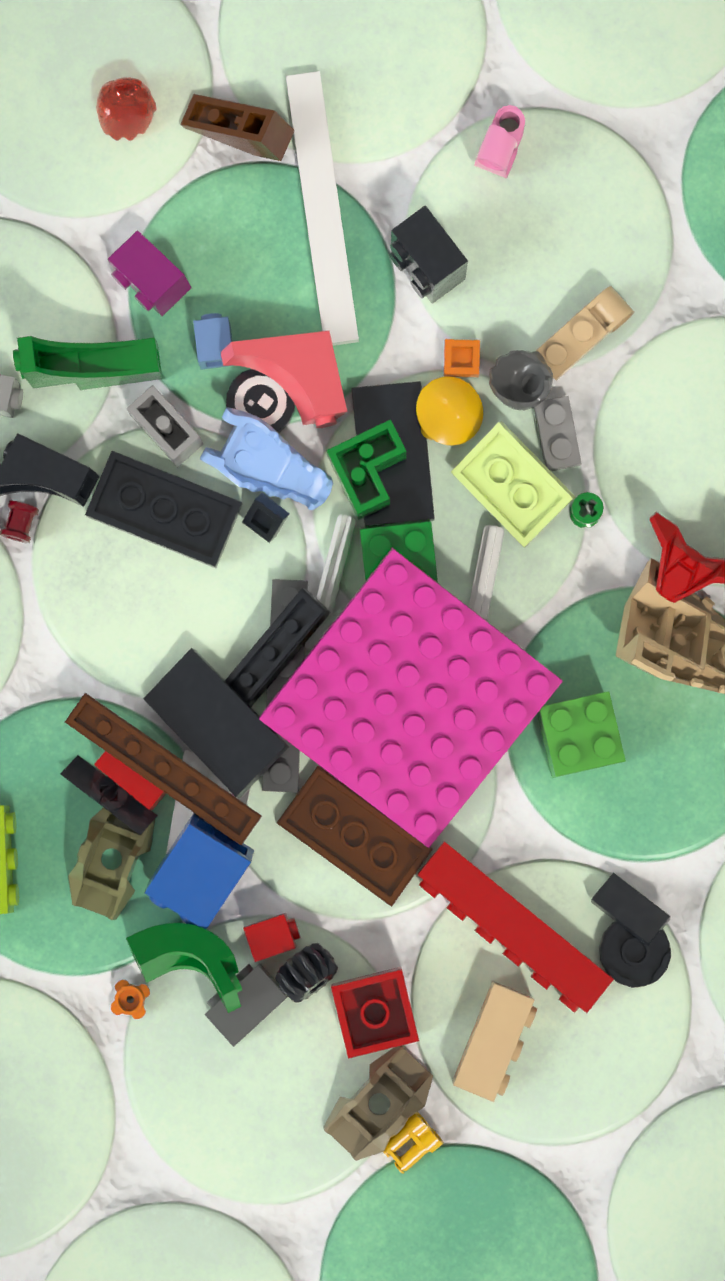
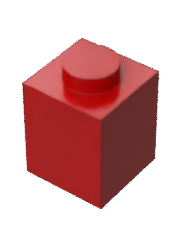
[243,913,301,962]

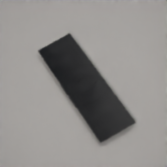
[60,755,158,835]

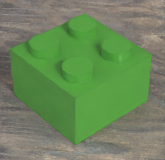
[537,691,626,778]

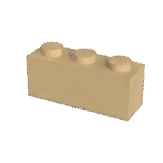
[452,981,537,1102]

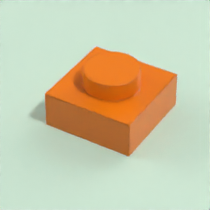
[444,339,480,378]

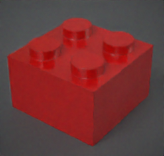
[331,967,419,1059]

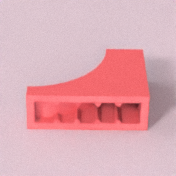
[220,331,347,428]

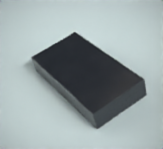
[591,872,671,946]

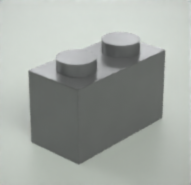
[204,963,287,1047]

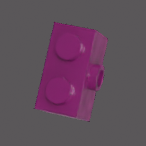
[108,230,192,316]

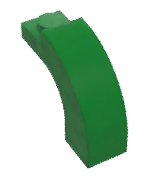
[126,923,242,1013]

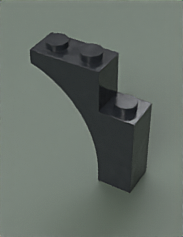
[0,433,100,507]

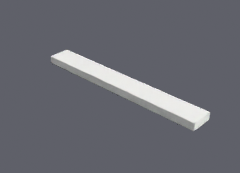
[286,71,359,346]

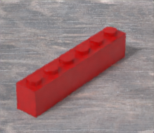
[417,841,614,1013]

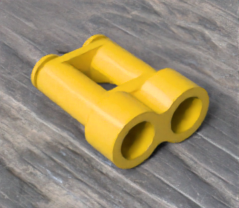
[383,1112,444,1174]

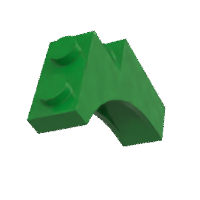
[13,336,163,390]

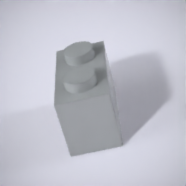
[126,385,203,468]

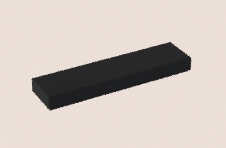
[225,588,331,707]

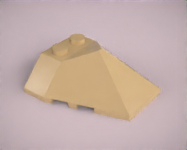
[616,558,725,694]

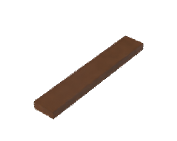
[65,693,262,846]

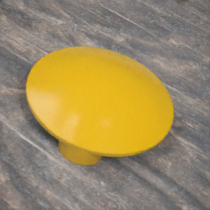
[416,376,483,446]

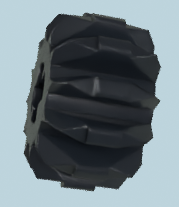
[275,943,338,1003]

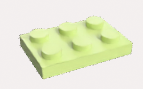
[451,421,575,547]

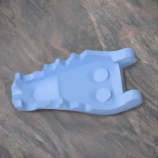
[200,407,333,510]

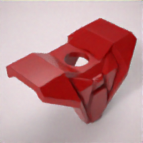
[649,511,725,603]

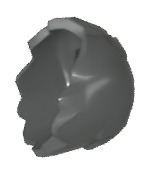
[489,350,553,411]

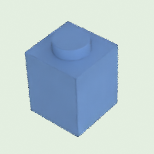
[193,313,233,370]

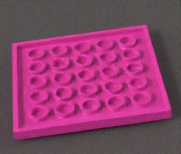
[259,547,563,848]

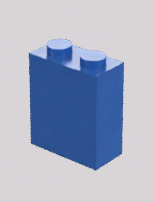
[144,813,254,929]

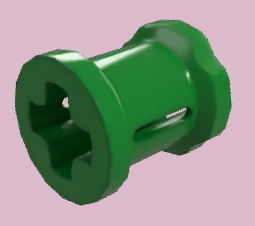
[570,492,604,528]

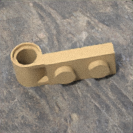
[536,286,634,381]

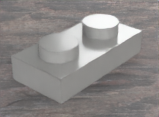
[534,396,582,471]

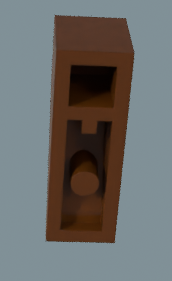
[180,94,295,161]

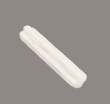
[316,515,356,618]
[468,525,504,621]

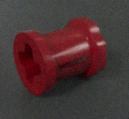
[0,500,39,543]

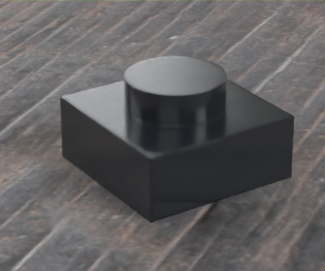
[242,493,290,543]

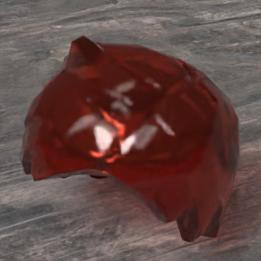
[96,77,157,141]

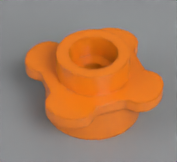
[111,980,150,1019]

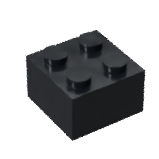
[389,205,468,304]

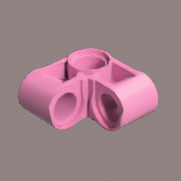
[474,105,525,178]

